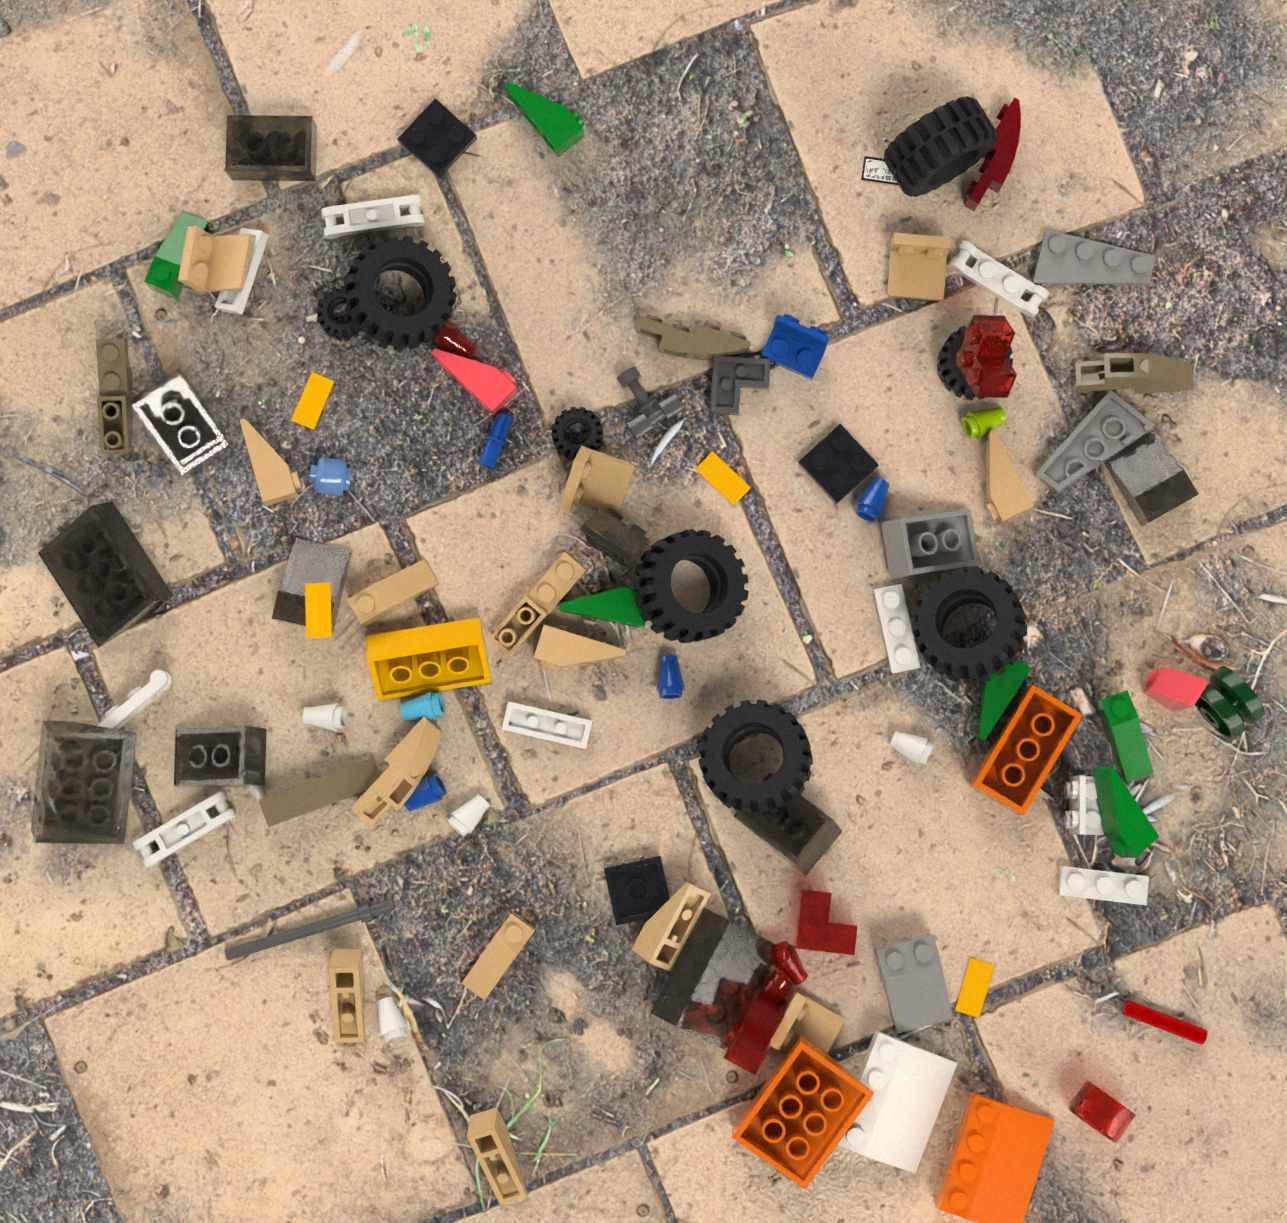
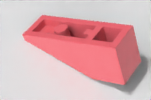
[431,349,518,416]
[1143,667,1209,712]

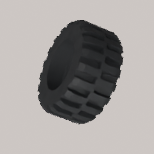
[884,96,997,197]
[343,235,456,351]
[633,529,749,643]
[911,567,1027,684]
[699,700,813,816]

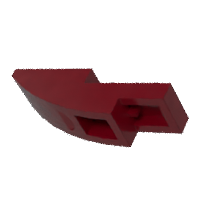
[965,97,1021,212]

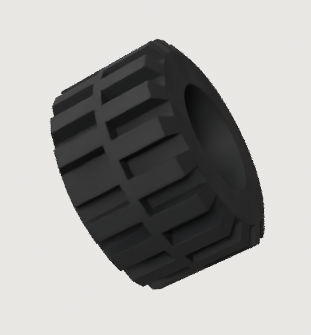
[937,323,1013,400]

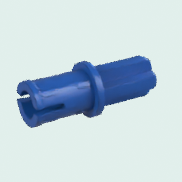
[478,412,513,470]

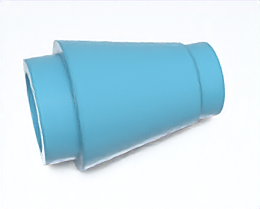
[400,691,445,721]

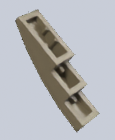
[259,758,380,827]

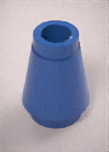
[855,478,890,522]
[656,655,685,699]
[404,774,447,812]

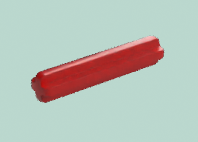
[1122,1000,1208,1045]

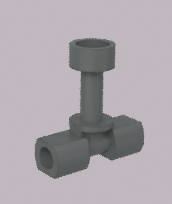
[617,366,684,441]

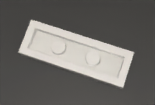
[215,228,269,315]
[873,584,920,674]
[502,701,593,749]
[1058,866,1149,905]

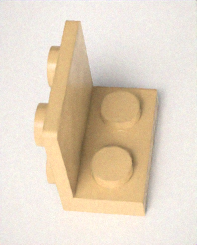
[178,226,253,292]
[887,233,951,301]
[559,446,635,515]
[766,990,845,1053]

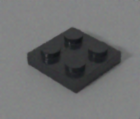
[397,99,477,179]
[798,424,879,505]
[604,856,670,926]

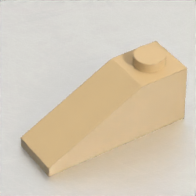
[240,419,302,506]
[985,430,1034,525]
[347,559,439,627]
[533,625,627,671]
[631,882,711,972]
[461,912,536,1001]
[329,949,365,1043]
[467,1107,528,1205]

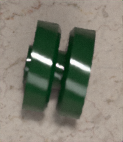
[1195,666,1265,741]

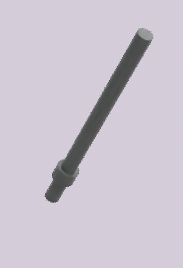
[225,899,395,961]

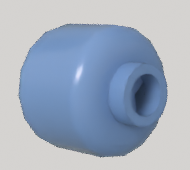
[308,457,352,496]

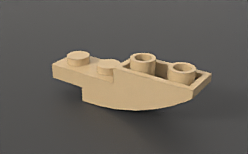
[489,551,588,657]
[350,717,442,826]

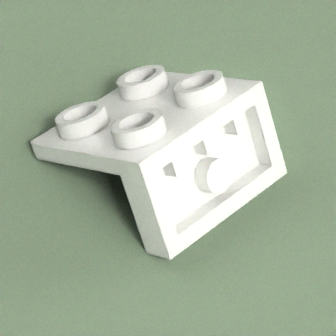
[1064,775,1104,835]

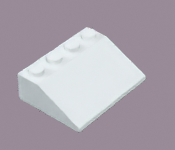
[838,1030,957,1173]

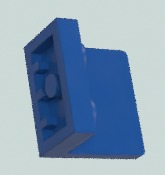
[760,314,830,380]

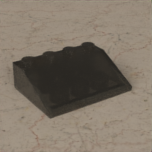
[38,501,173,647]
[31,720,137,844]
[650,907,781,1051]

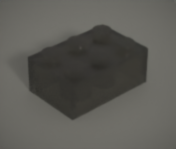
[225,115,317,181]

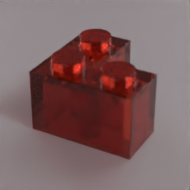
[956,315,1017,398]
[794,889,858,955]
[722,990,786,1075]

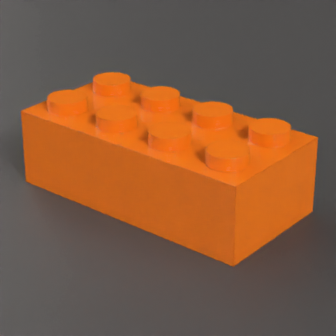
[969,685,1083,815]

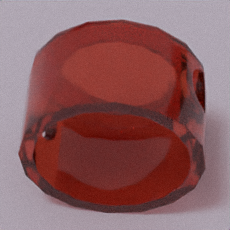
[1068,1080,1136,1143]

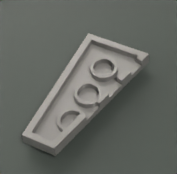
[1032,229,1156,286]
[1035,390,1155,494]

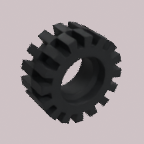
[316,286,364,341]
[552,407,603,460]

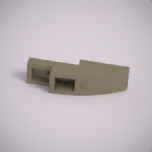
[636,315,751,360]
[96,338,133,454]
[1075,353,1193,394]

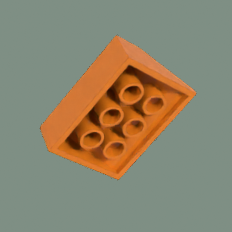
[732,1034,874,1189]
[935,1091,1055,1223]

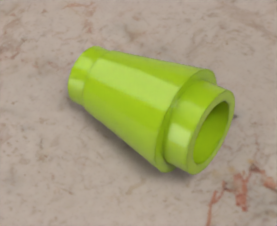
[961,406,1006,439]

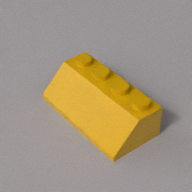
[366,617,491,701]

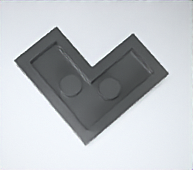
[710,356,771,416]

